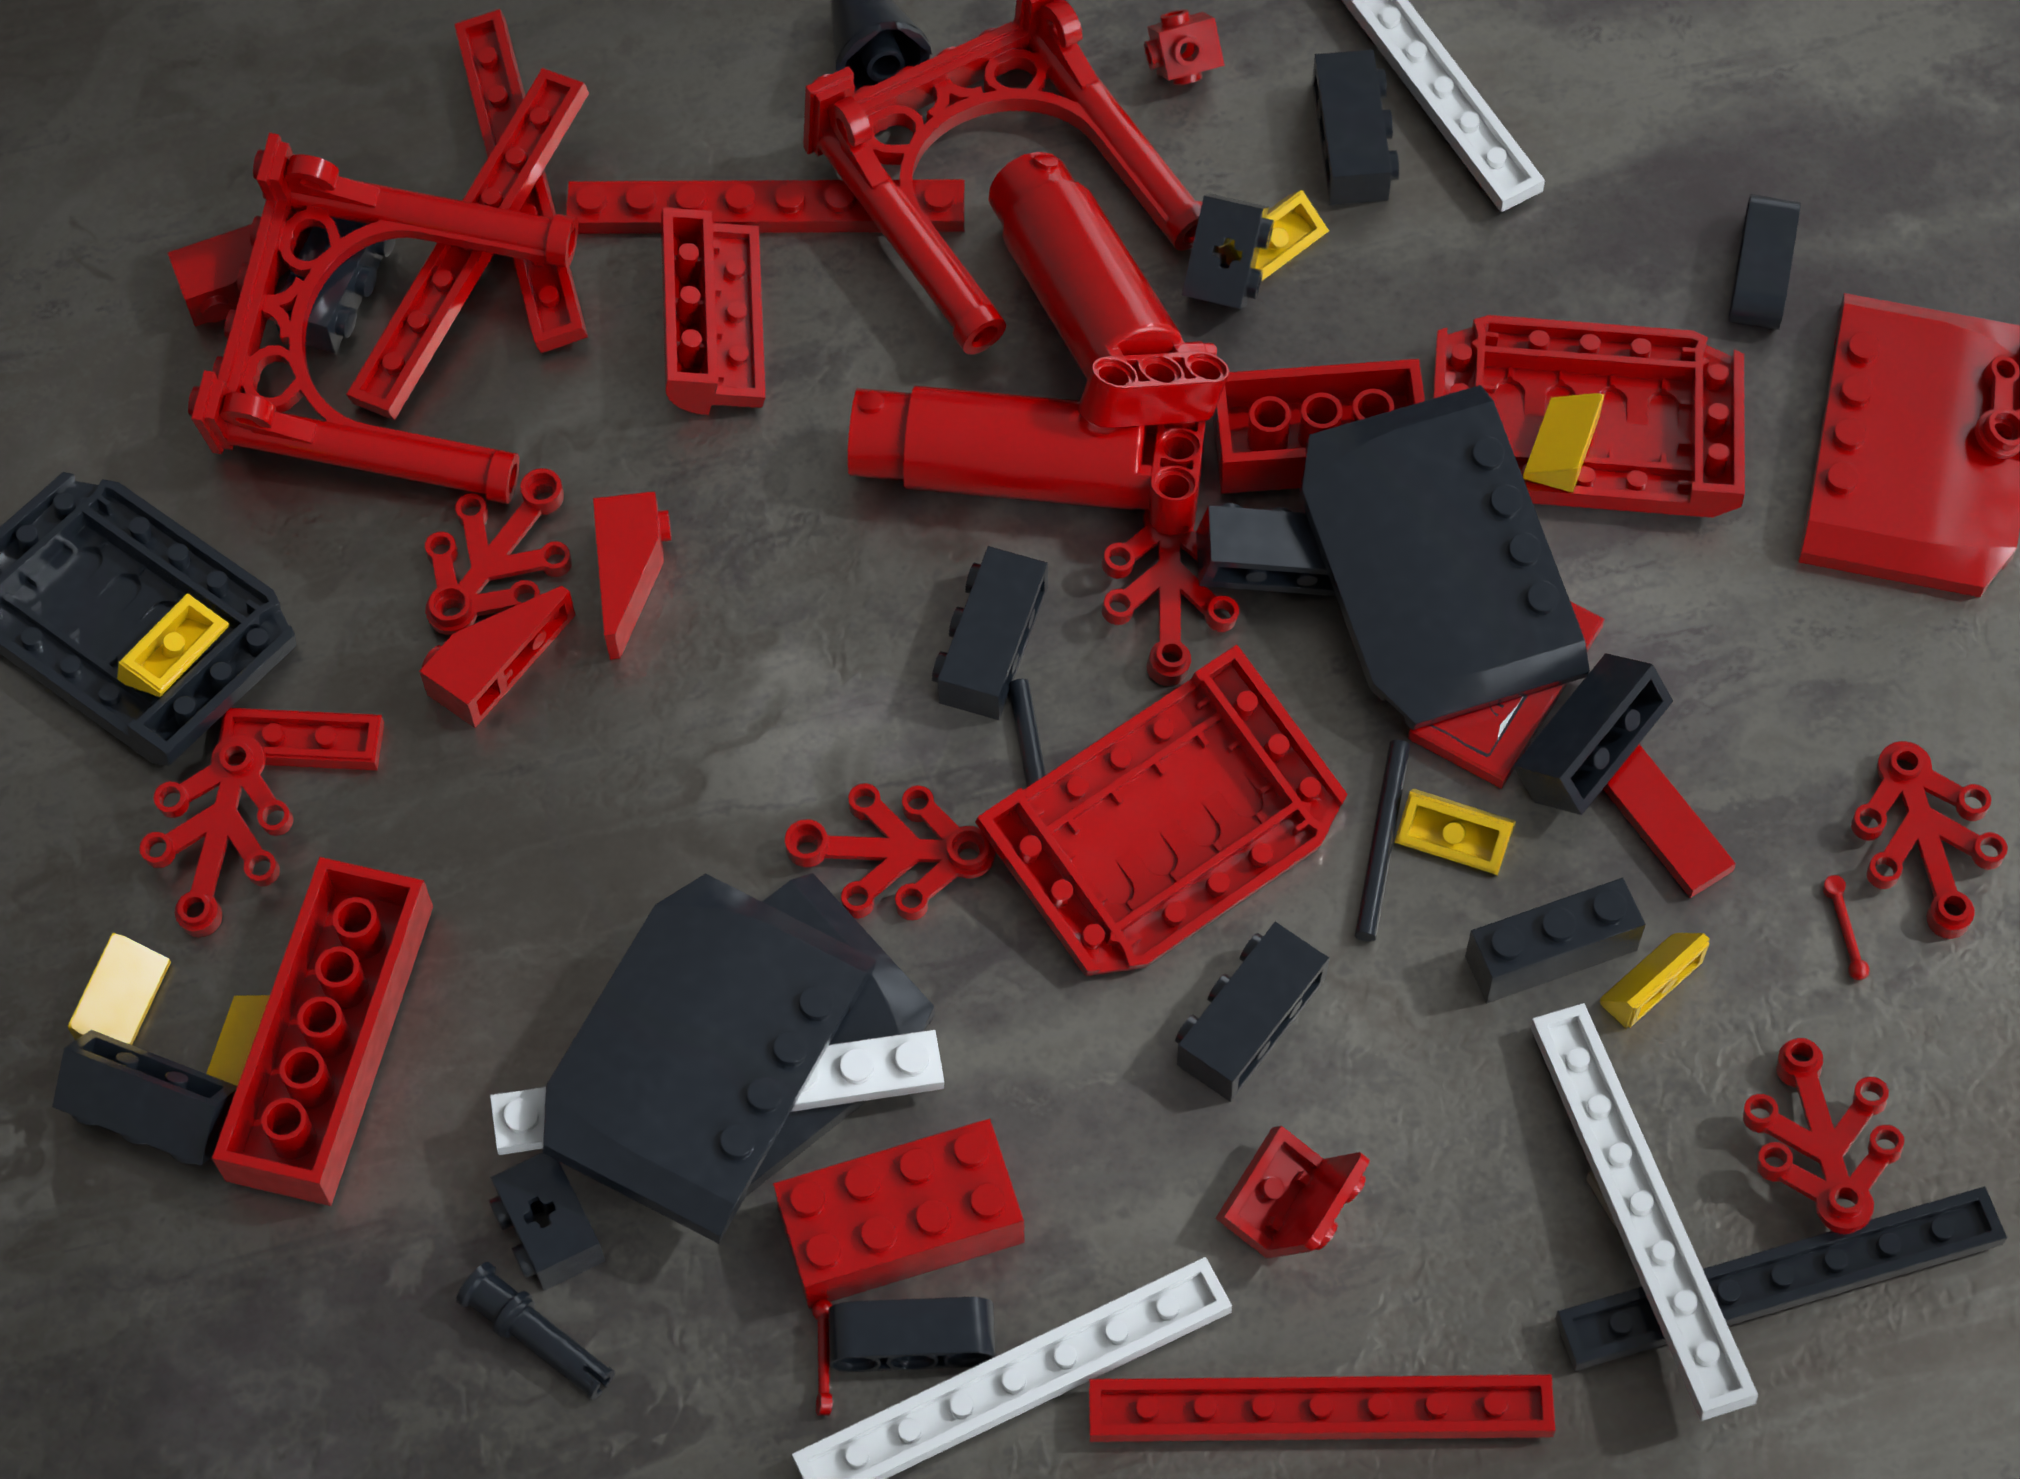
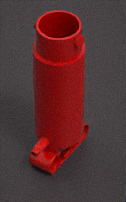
[988,152,1229,428]
[847,385,1206,535]

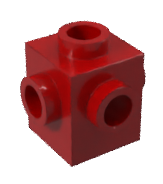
[1144,10,1225,85]

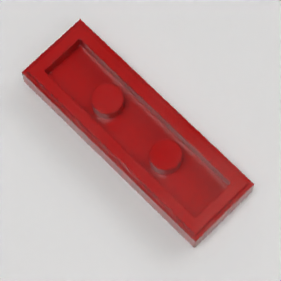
[218,708,384,771]
[1603,744,1736,899]

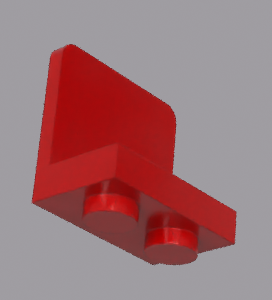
[1215,1125,1370,1259]

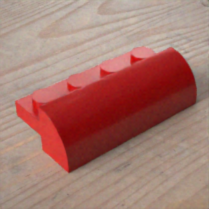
[661,207,766,415]

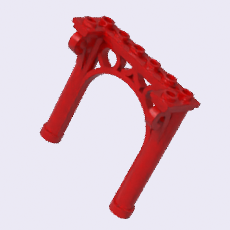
[803,0,1202,355]
[188,133,578,504]

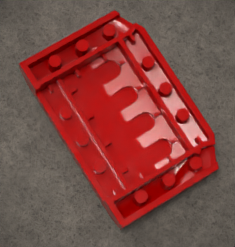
[1798,293,2020,597]
[1433,315,1745,518]
[975,644,1348,976]

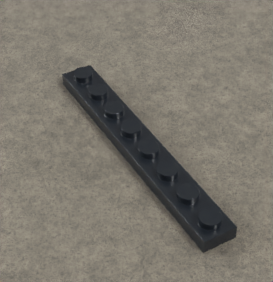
[1555,1186,2007,1371]

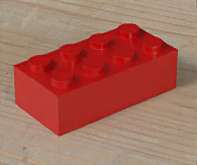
[1213,359,1425,494]
[773,1118,1025,1308]

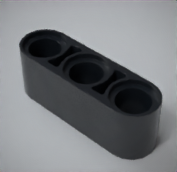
[1728,194,1801,330]
[828,1297,996,1372]

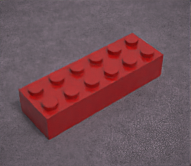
[212,857,433,1206]

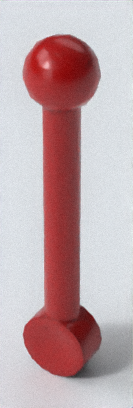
[1823,875,1870,981]
[812,1299,833,1416]

